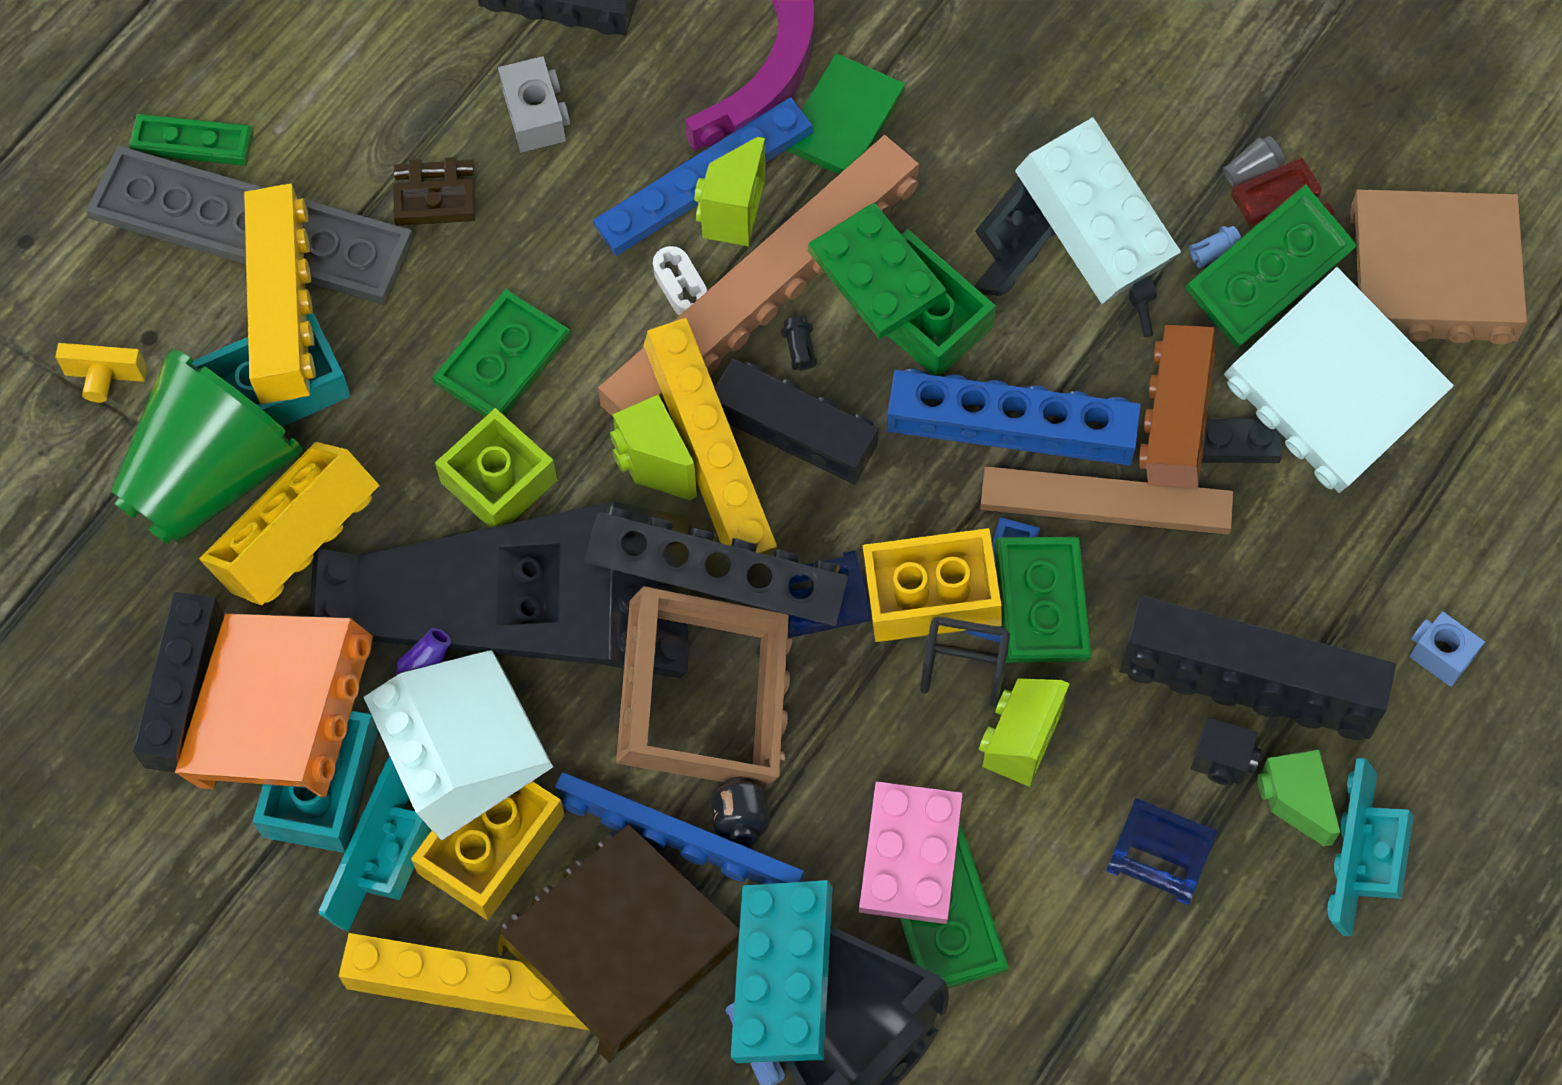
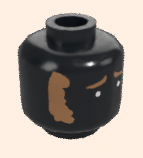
[711,777,770,846]

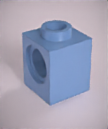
[1410,611,1485,687]

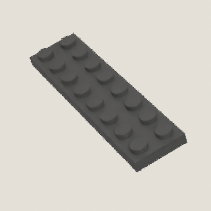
[86,146,413,305]

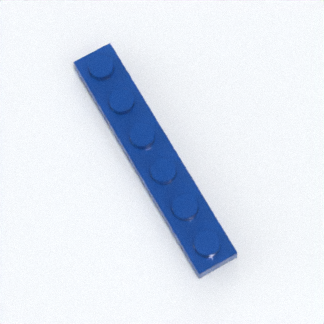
[593,97,813,256]
[555,772,804,884]

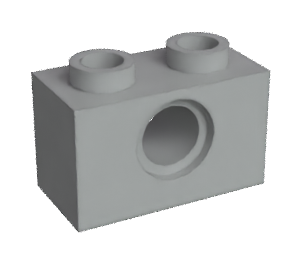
[498,56,570,153]

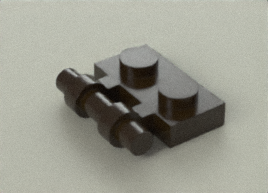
[393,157,475,226]

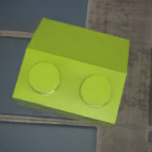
[694,137,766,247]
[610,395,697,500]
[979,678,1070,787]

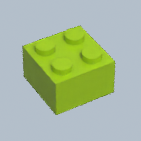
[435,408,558,528]

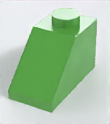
[1258,750,1340,846]

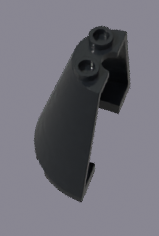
[785,926,949,1085]

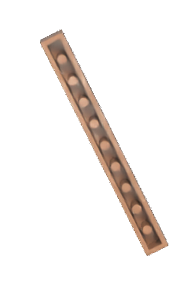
[598,135,919,417]

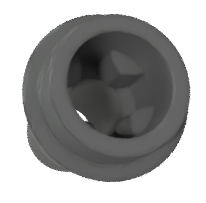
[1223,136,1285,188]

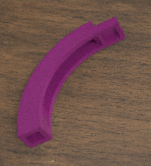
[685,0,814,151]

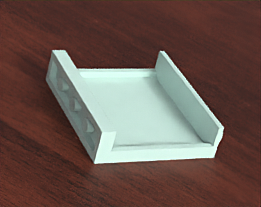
[1224,267,1454,493]

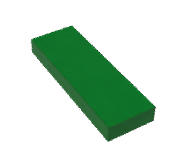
[129,114,254,166]

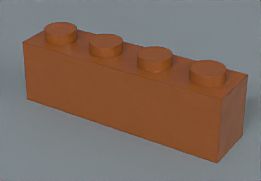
[1140,325,1216,488]

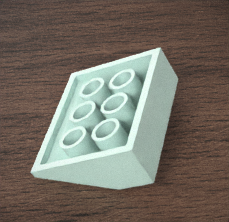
[364,650,553,840]

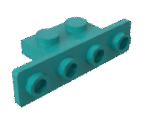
[319,757,431,931]
[1328,758,1414,936]

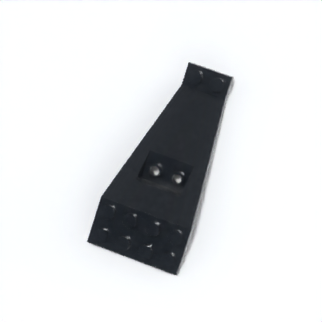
[309,501,689,678]

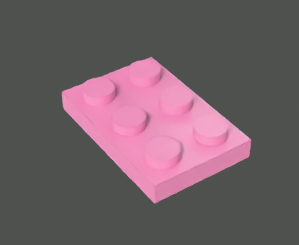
[859,782,963,924]

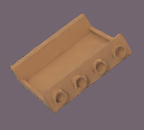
[1350,189,1527,344]

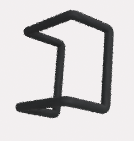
[920,617,1010,706]

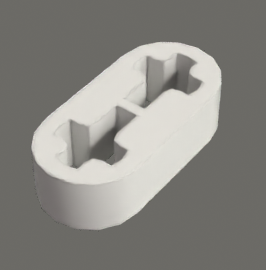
[653,246,707,315]

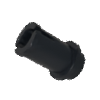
[781,316,817,371]

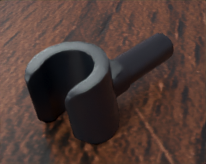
[1129,278,1157,337]

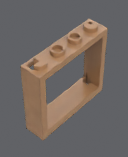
[616,587,792,789]

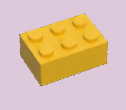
[863,528,1002,642]
[411,781,565,921]

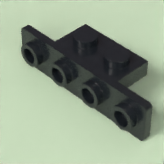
[974,178,1056,296]

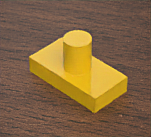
[55,343,148,403]

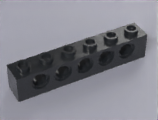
[585,506,848,626]

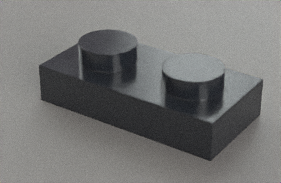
[1202,419,1282,463]

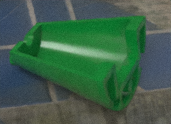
[111,348,304,545]

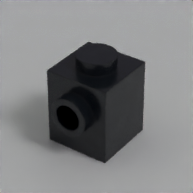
[1191,717,1262,785]

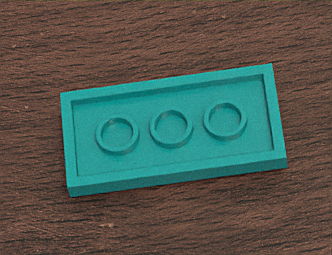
[731,880,833,1063]

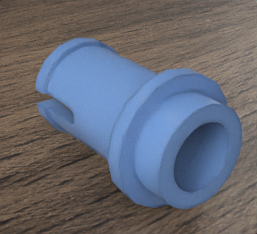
[1189,226,1241,269]

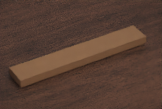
[980,466,1233,535]

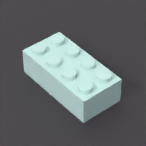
[1015,118,1181,304]

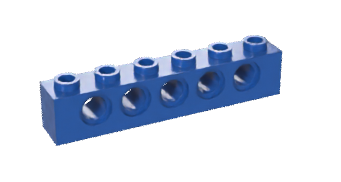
[887,369,1140,466]

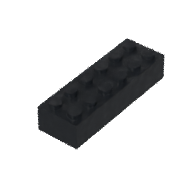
[1119,595,1397,740]

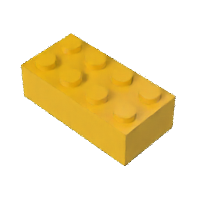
[199,442,380,606]

